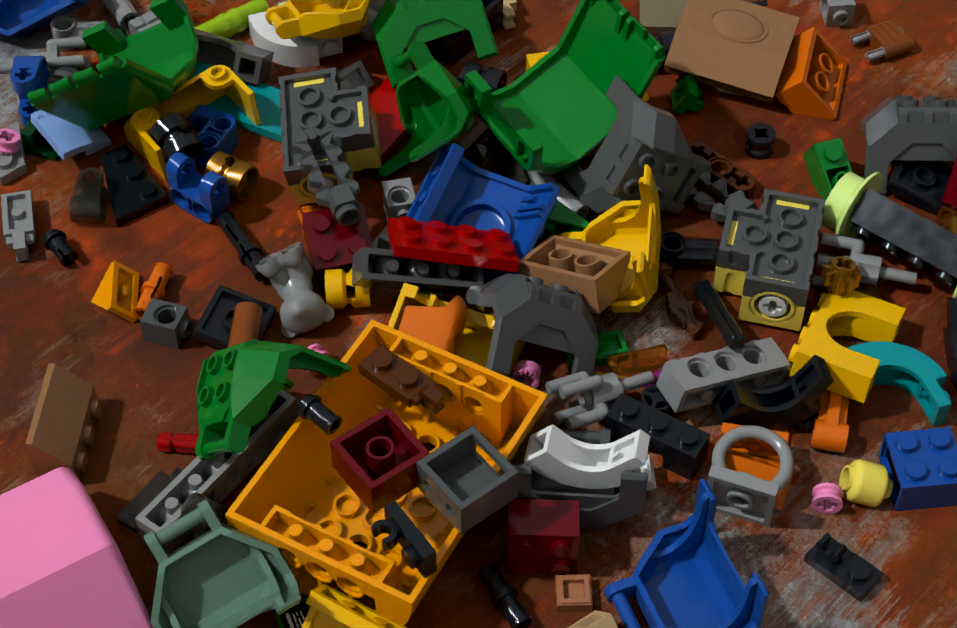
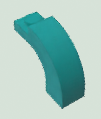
[847,341,951,427]

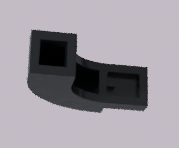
[712,355,834,431]

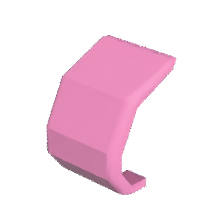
[0,467,153,628]

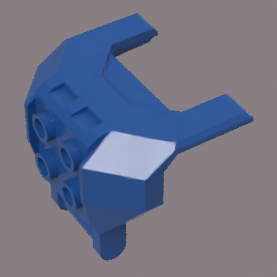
[604,478,770,628]

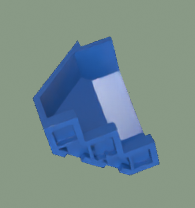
[0,0,88,38]

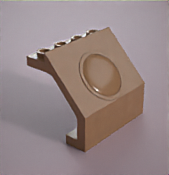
[664,0,800,104]

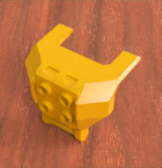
[265,0,371,39]
[559,164,661,313]

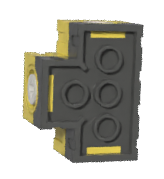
[278,67,382,205]
[713,189,826,331]

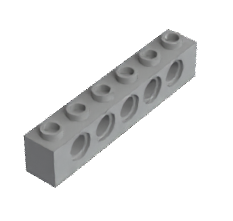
[135,389,299,554]

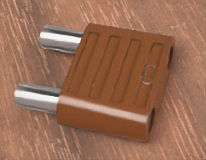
[850,18,915,62]

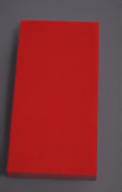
[370,77,408,164]
[386,216,520,272]

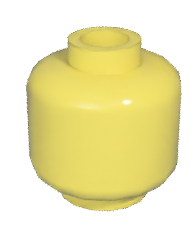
[839,459,893,507]

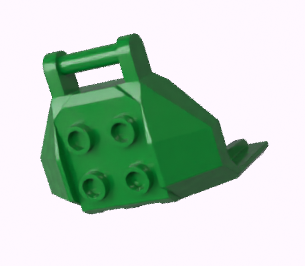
[371,0,499,89]
[372,41,476,180]
[195,339,351,460]

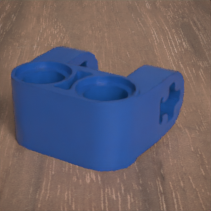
[10,56,50,126]
[189,105,239,169]
[166,152,231,223]

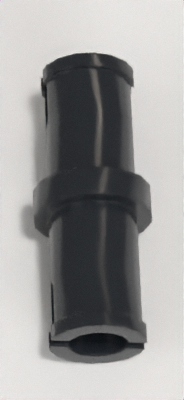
[477,562,532,628]

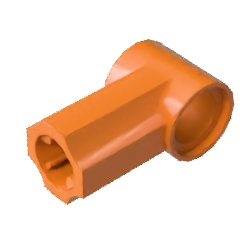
[811,391,849,454]

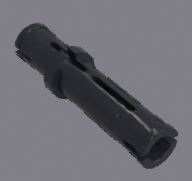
[216,211,269,282]

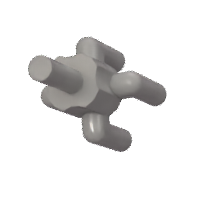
[0,36,92,74]
[811,232,917,290]
[545,371,654,430]

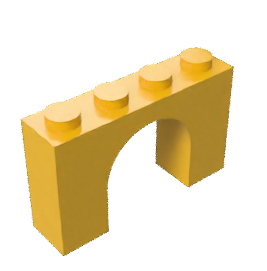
[788,290,906,403]

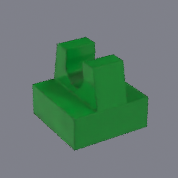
[670,74,705,115]

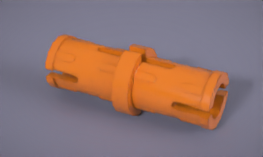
[133,262,173,320]

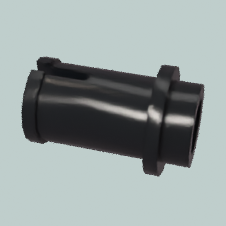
[43,229,79,267]
[297,394,342,436]

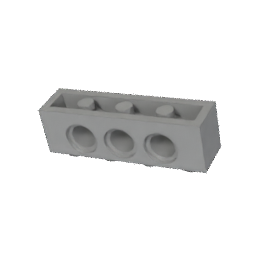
[656,337,792,413]

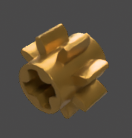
[820,256,862,296]

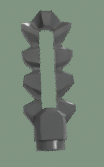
[292,127,361,226]
[686,168,756,223]

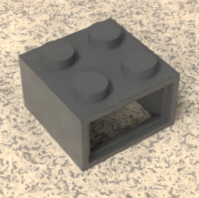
[416,426,519,534]

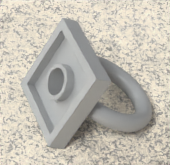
[707,425,794,528]

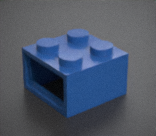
[878,427,957,511]

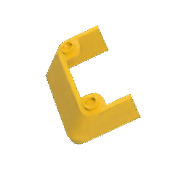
[123,65,261,181]

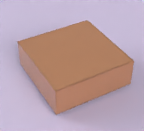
[555,574,593,612]

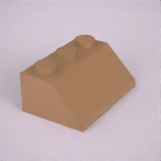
[518,234,631,314]
[25,363,102,479]

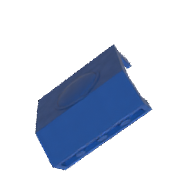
[390,143,561,284]

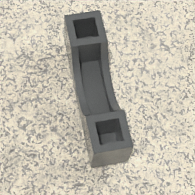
[194,28,274,85]

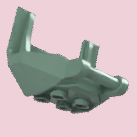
[143,498,301,628]

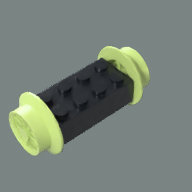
[821,172,957,297]

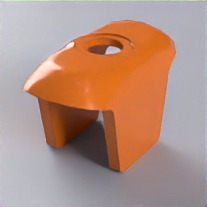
[398,295,468,355]

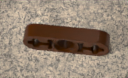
[688,142,756,199]

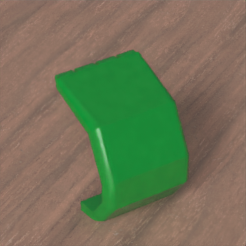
[27,0,200,130]
[464,0,665,175]

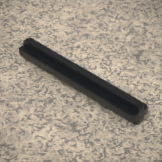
[694,279,746,350]

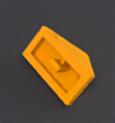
[91,260,140,323]

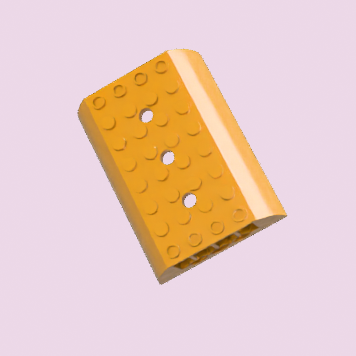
[225,319,548,626]

